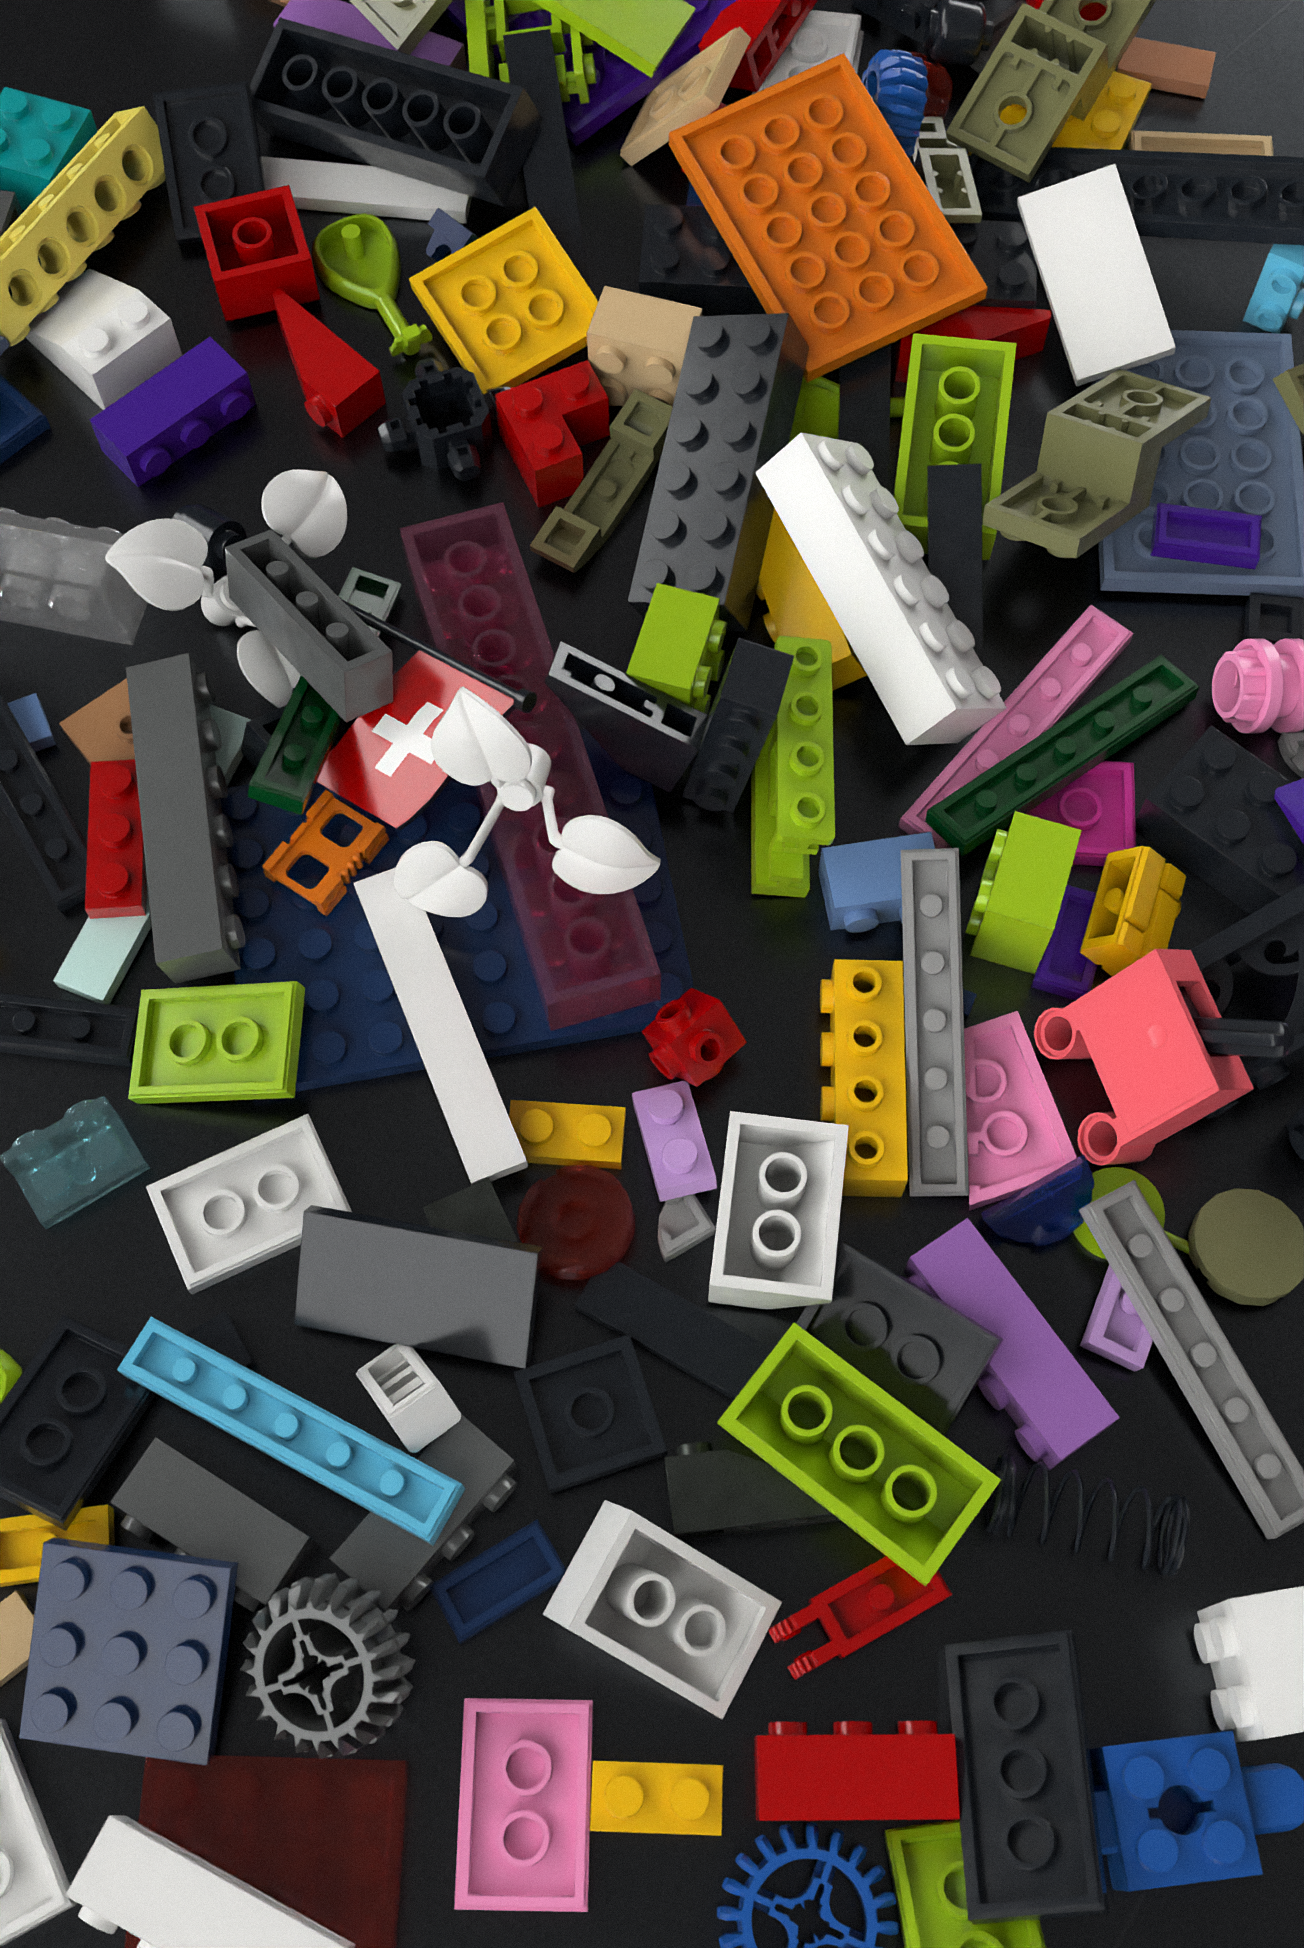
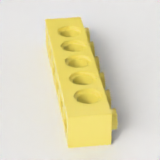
[0,106,166,346]

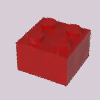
[194,185,320,322]

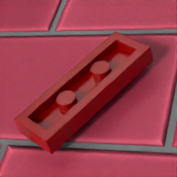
[85,759,147,919]

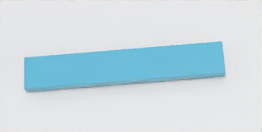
[117,1317,466,1546]

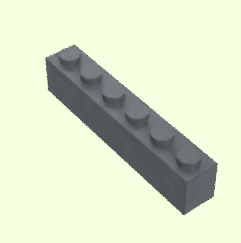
[126,653,245,984]

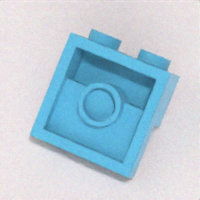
[1243,244,1304,334]

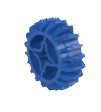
[862,49,928,158]
[717,1822,899,1948]

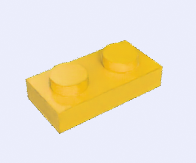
[509,1100,626,1169]
[0,1505,115,1587]
[590,1761,723,1836]

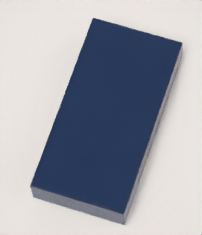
[430,1519,566,1644]

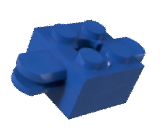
[1089,1731,1304,1891]

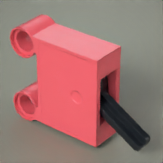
[1034,949,1294,1165]

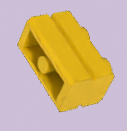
[1080,846,1187,977]

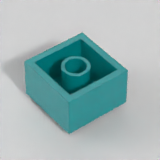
[0,87,98,210]

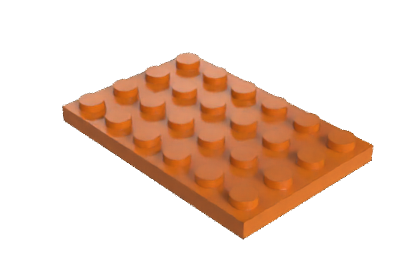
[669,53,988,382]

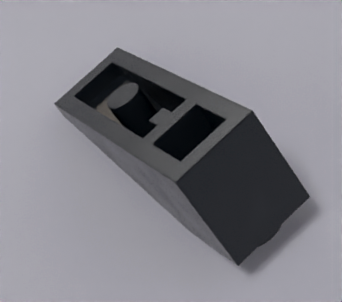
[544,641,708,792]

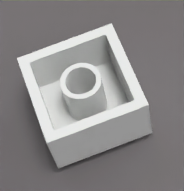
[1194,1586,1304,1743]

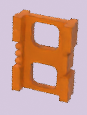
[262,790,389,916]

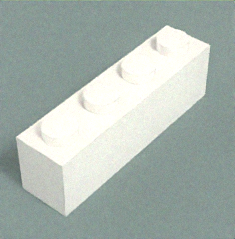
[65,1815,356,1948]

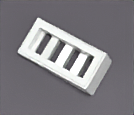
[356,1344,461,1453]

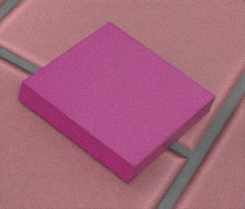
[1026,761,1136,866]

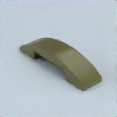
[530,389,673,573]

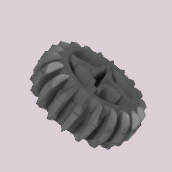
[240,1573,416,1759]

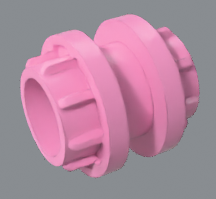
[1212,639,1304,733]

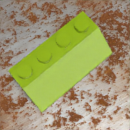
[717,1322,1001,1586]

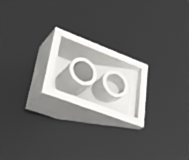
[25,268,182,410]
[543,1500,782,1720]

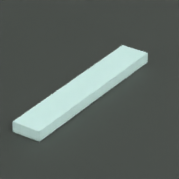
[53,704,251,1004]

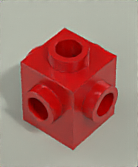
[641,988,747,1087]

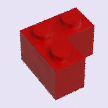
[495,360,610,508]

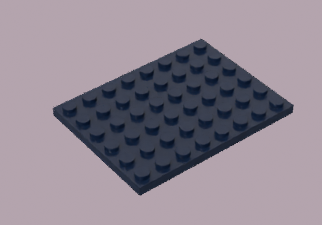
[221,729,694,1092]

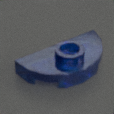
[981,1154,1094,1246]

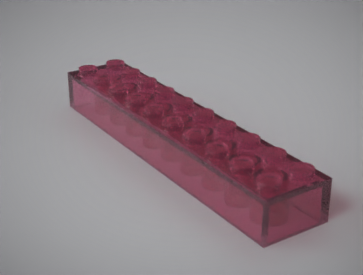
[400,502,661,1031]

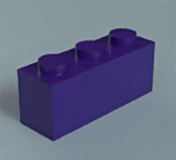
[89,337,256,487]

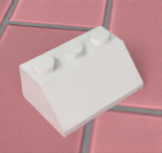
[708,1111,849,1310]

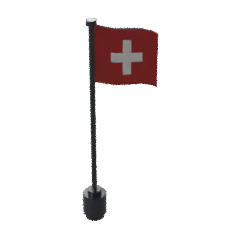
[172,504,537,830]

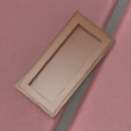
[1116,37,1216,98]

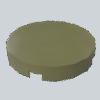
[1188,1188,1304,1306]

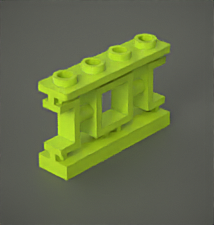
[465,0,597,104]
[751,636,835,898]

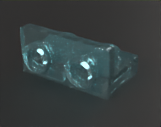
[0,1096,150,1229]

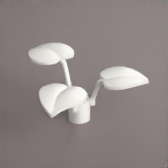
[105,469,347,708]
[393,687,661,917]

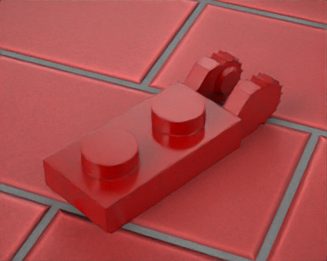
[768,1556,952,1680]

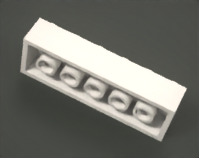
[755,433,1007,745]

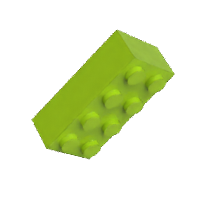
[893,333,1017,560]

